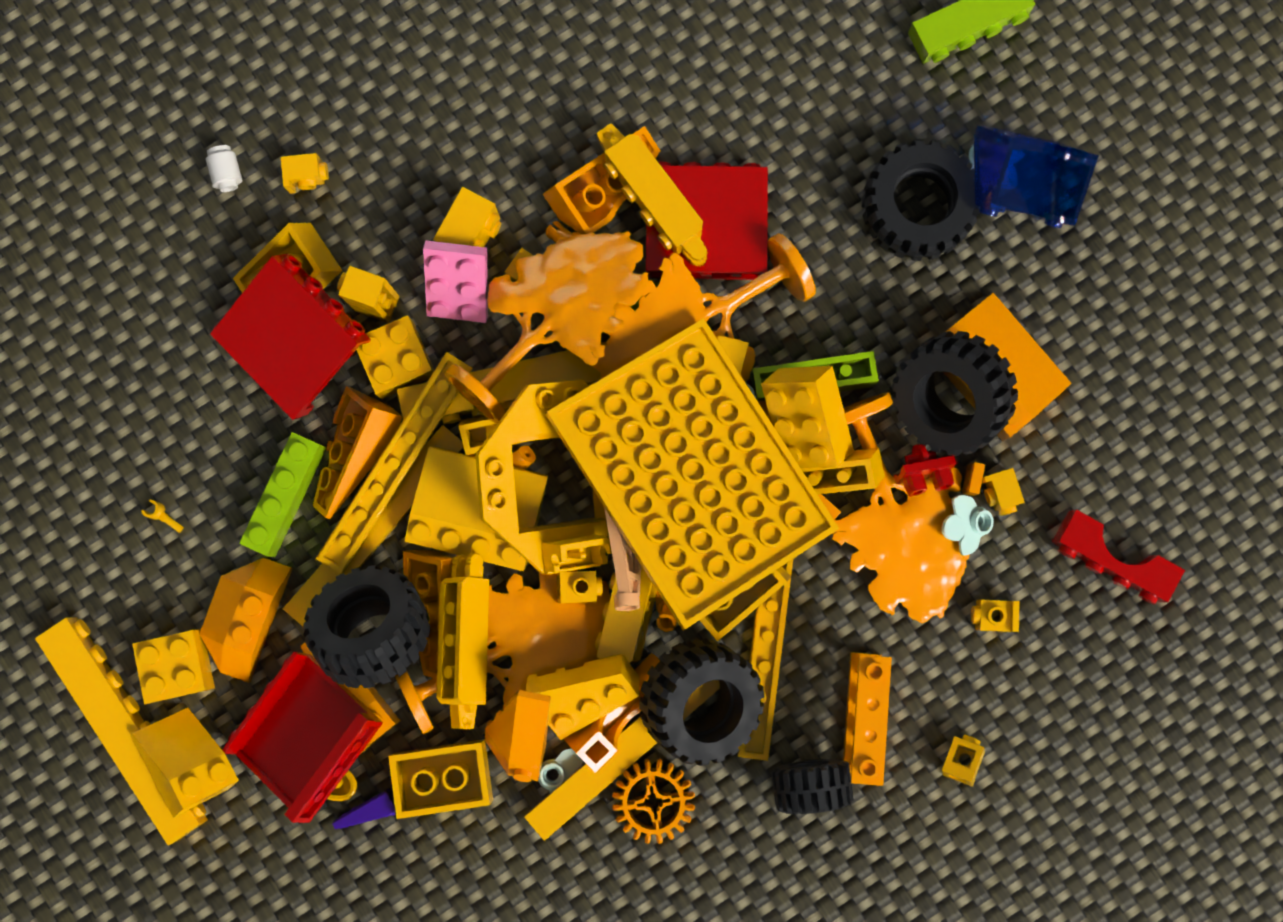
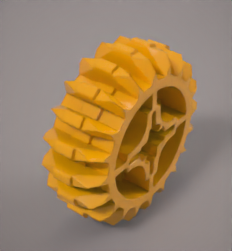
[612,759,695,844]

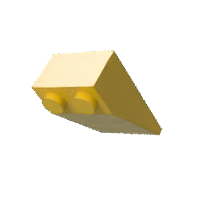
[233,223,343,293]
[131,708,239,818]

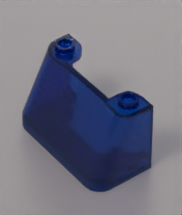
[974,124,1099,228]

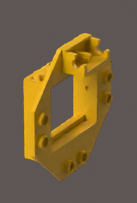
[475,380,612,575]

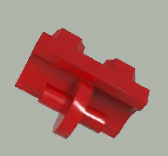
[893,444,957,497]

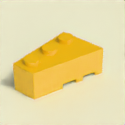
[526,654,639,740]

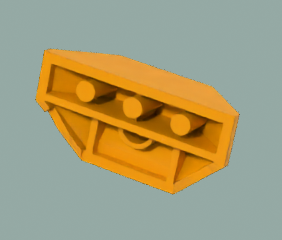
[199,558,293,683]

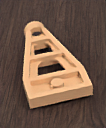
[604,508,641,611]

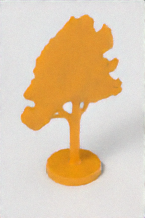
[444,231,649,424]
[593,233,816,382]
[832,392,969,623]
[395,570,611,734]

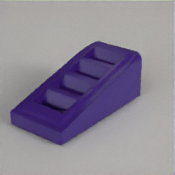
[332,788,396,829]

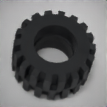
[771,759,854,814]

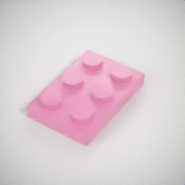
[423,240,488,323]

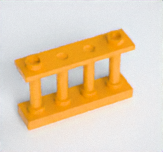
[843,652,892,786]

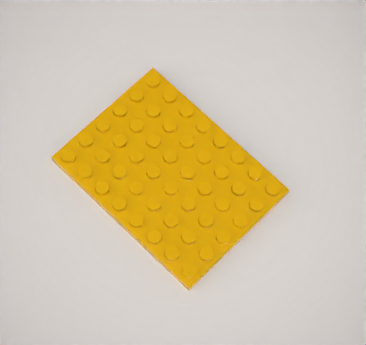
[545,318,840,630]

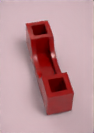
[1051,509,1185,605]

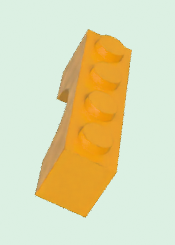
[564,653,660,773]

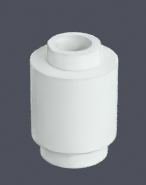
[206,145,242,192]

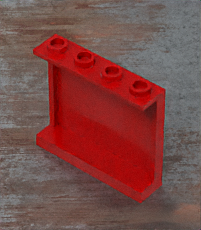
[646,162,768,280]
[210,253,371,420]
[222,651,383,823]

